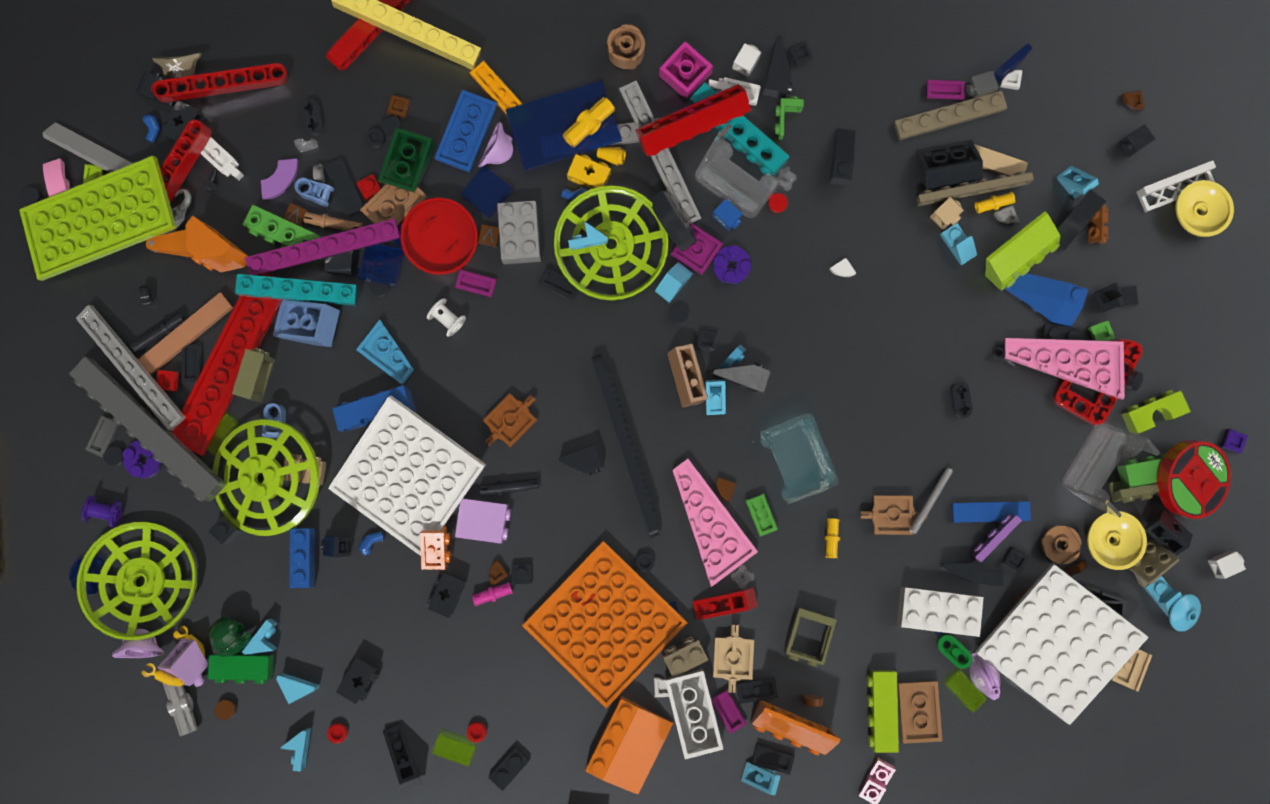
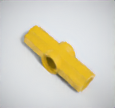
[563,97,615,147]

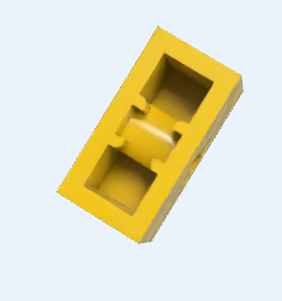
[567,154,611,189]

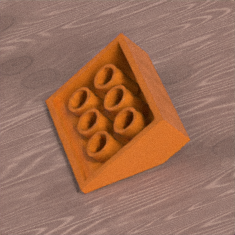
[585,696,673,794]
[750,700,841,756]

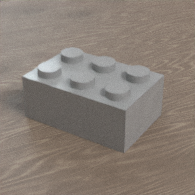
[497,201,541,264]

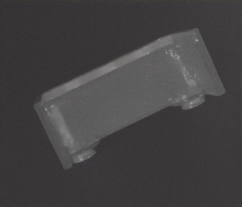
[695,124,791,218]
[1062,423,1160,518]

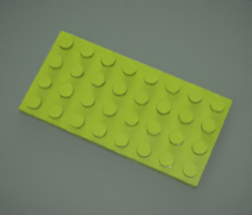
[19,156,177,281]

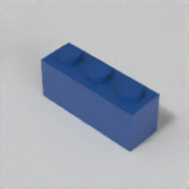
[290,528,315,588]

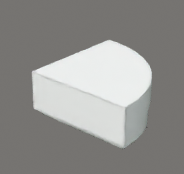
[1000,70,1022,90]
[829,258,856,277]
[654,677,669,697]

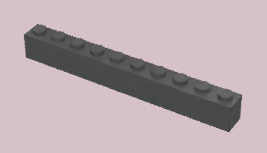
[69,357,227,502]

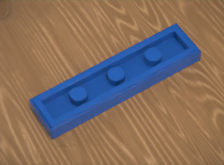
[951,502,1031,523]

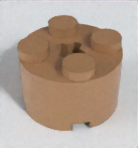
[607,24,645,69]

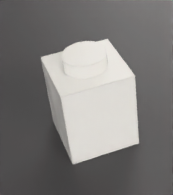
[732,43,761,77]
[1207,551,1246,579]

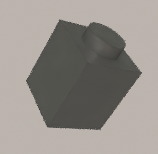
[966,70,999,99]

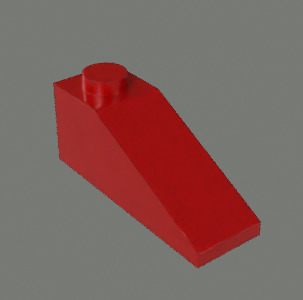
[692,587,758,620]

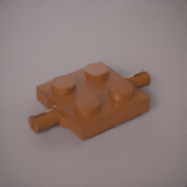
[483,393,538,448]

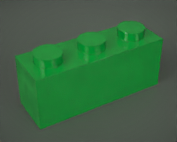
[208,654,274,684]

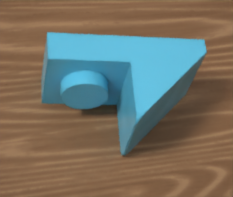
[1057,166,1099,199]
[568,222,608,251]
[940,223,977,265]
[705,379,726,415]
[1144,576,1182,617]
[242,619,278,654]
[280,728,311,772]
[741,762,781,795]

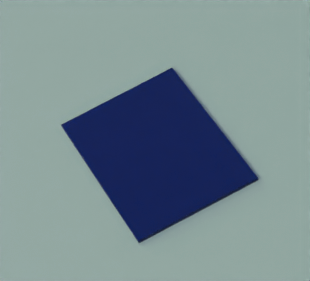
[505,80,622,171]

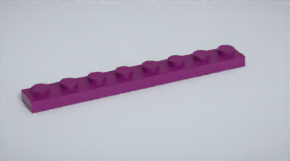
[245,219,401,276]

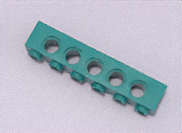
[689,83,790,178]
[235,274,357,306]

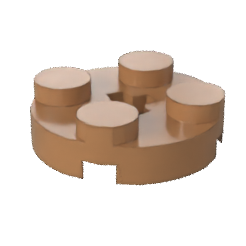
[1040,526,1082,564]

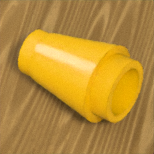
[597,147,626,166]

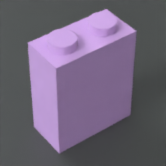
[455,499,511,543]

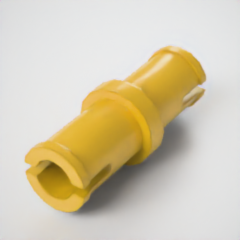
[974,192,1015,214]
[825,519,840,558]

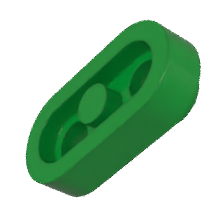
[937,634,972,669]

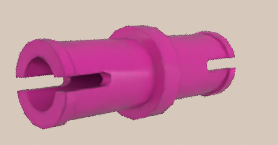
[472,582,513,607]

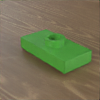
[745,494,778,537]

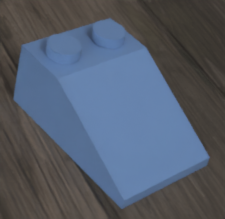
[273,300,340,347]

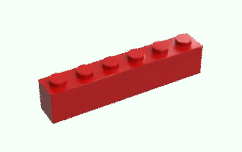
[635,84,751,157]

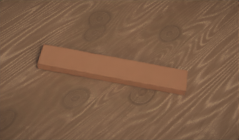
[138,292,234,375]

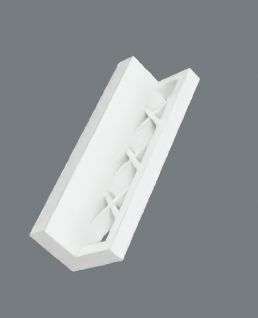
[1136,161,1216,212]

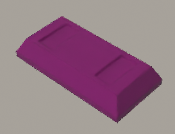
[927,79,965,100]
[455,269,497,297]
[711,690,747,734]

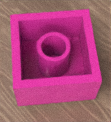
[659,42,713,100]

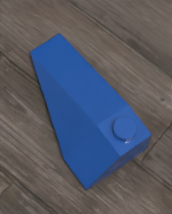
[1004,273,1088,327]

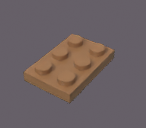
[360,184,428,227]
[897,681,942,744]

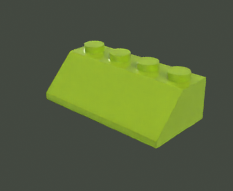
[985,212,1060,291]

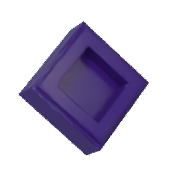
[1221,429,1248,454]

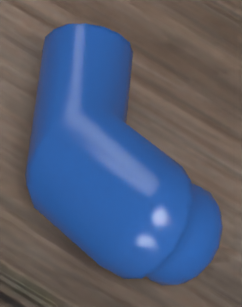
[143,114,161,143]
[561,186,590,201]
[358,531,384,555]

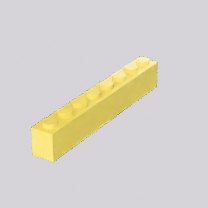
[331,0,481,70]

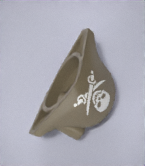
[152,53,202,78]

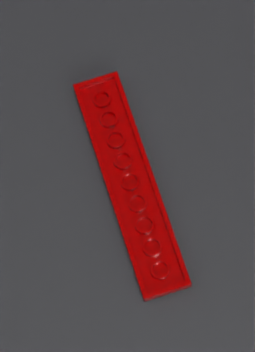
[171,273,283,456]

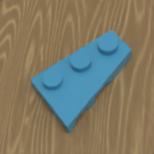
[356,320,414,385]

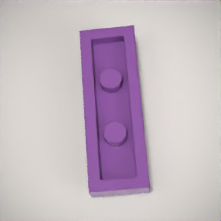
[972,513,1022,562]

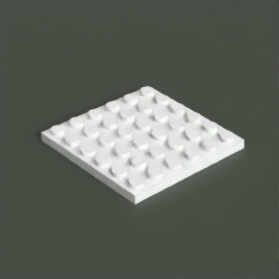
[328,396,486,556]
[976,563,1149,725]

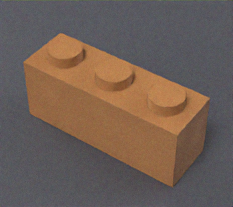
[667,344,708,408]

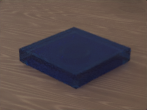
[994,43,1032,83]
[460,166,514,219]
[357,244,405,286]

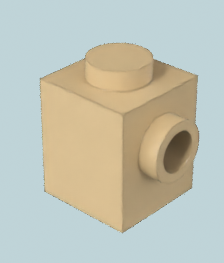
[930,197,964,230]

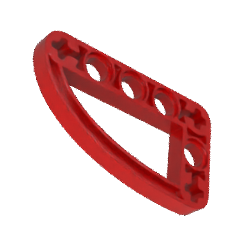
[1053,339,1143,425]

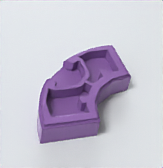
[261,159,299,201]

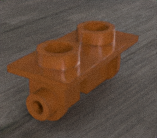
[1088,205,1109,244]

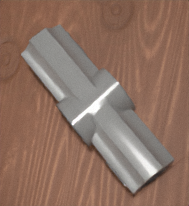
[163,683,198,736]

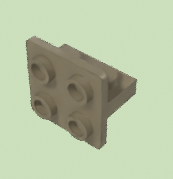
[1128,539,1179,588]
[662,636,708,678]

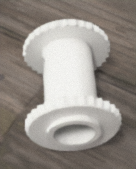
[427,298,466,337]

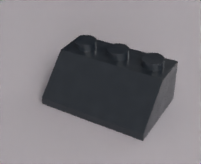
[916,140,983,190]

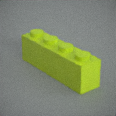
[867,670,899,753]

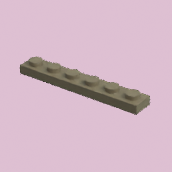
[894,91,1007,140]
[916,171,1034,207]

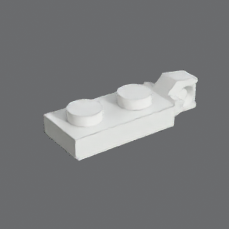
[708,77,761,106]
[201,137,244,180]

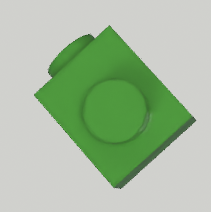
[775,96,804,140]

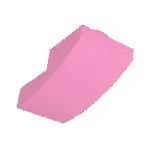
[43,158,70,197]
[859,758,895,804]

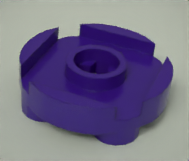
[713,245,751,284]
[123,440,162,478]

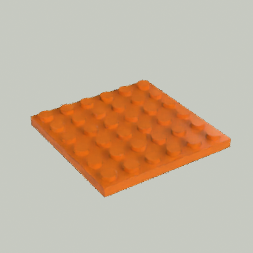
[522,541,688,708]

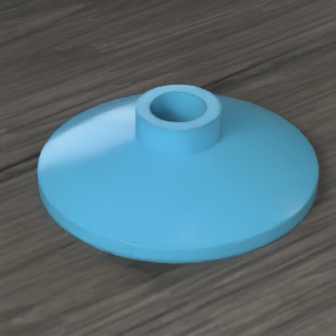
[1169,594,1201,631]

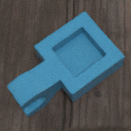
[717,344,746,369]

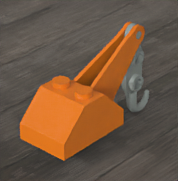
[146,188,249,272]

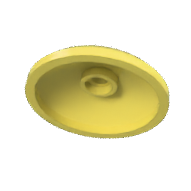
[1175,180,1234,237]
[1087,511,1147,570]

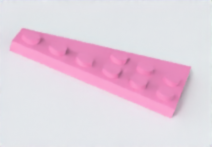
[1004,338,1125,400]
[672,459,758,587]

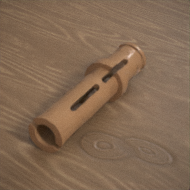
[304,212,363,231]

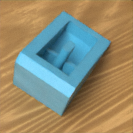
[655,262,693,303]
[276,673,320,704]

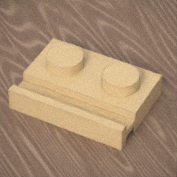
[1111,649,1152,691]

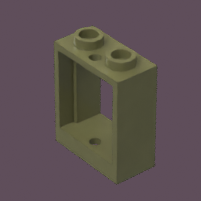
[232,347,275,403]
[784,607,837,667]

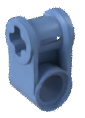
[294,178,334,207]
[262,403,286,438]

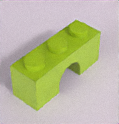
[1121,389,1191,435]

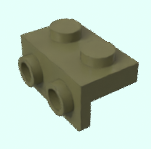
[1108,481,1159,503]

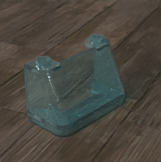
[760,413,839,504]

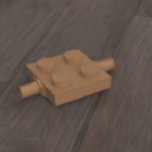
[860,496,927,535]

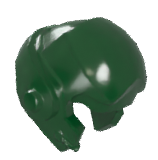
[208,616,252,657]

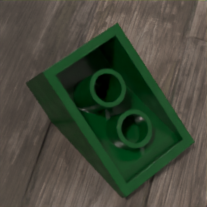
[378,128,436,193]

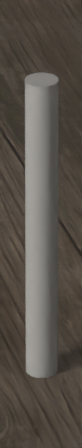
[909,468,953,534]

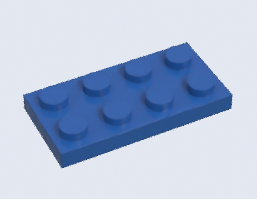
[435,90,498,173]

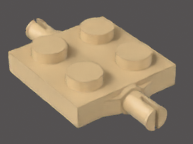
[713,624,754,693]

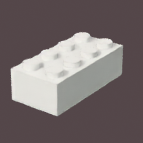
[897,587,984,637]
[664,668,723,759]

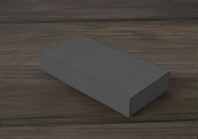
[85,415,120,458]

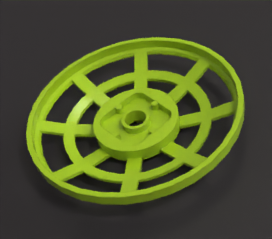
[554,186,668,300]
[212,419,320,536]
[77,522,197,640]

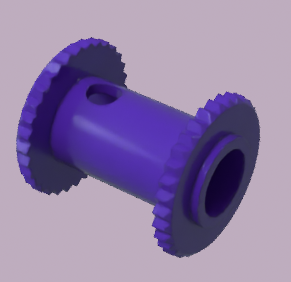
[82,495,122,528]

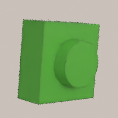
[1088,321,1115,341]

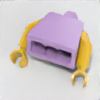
[141,626,208,687]

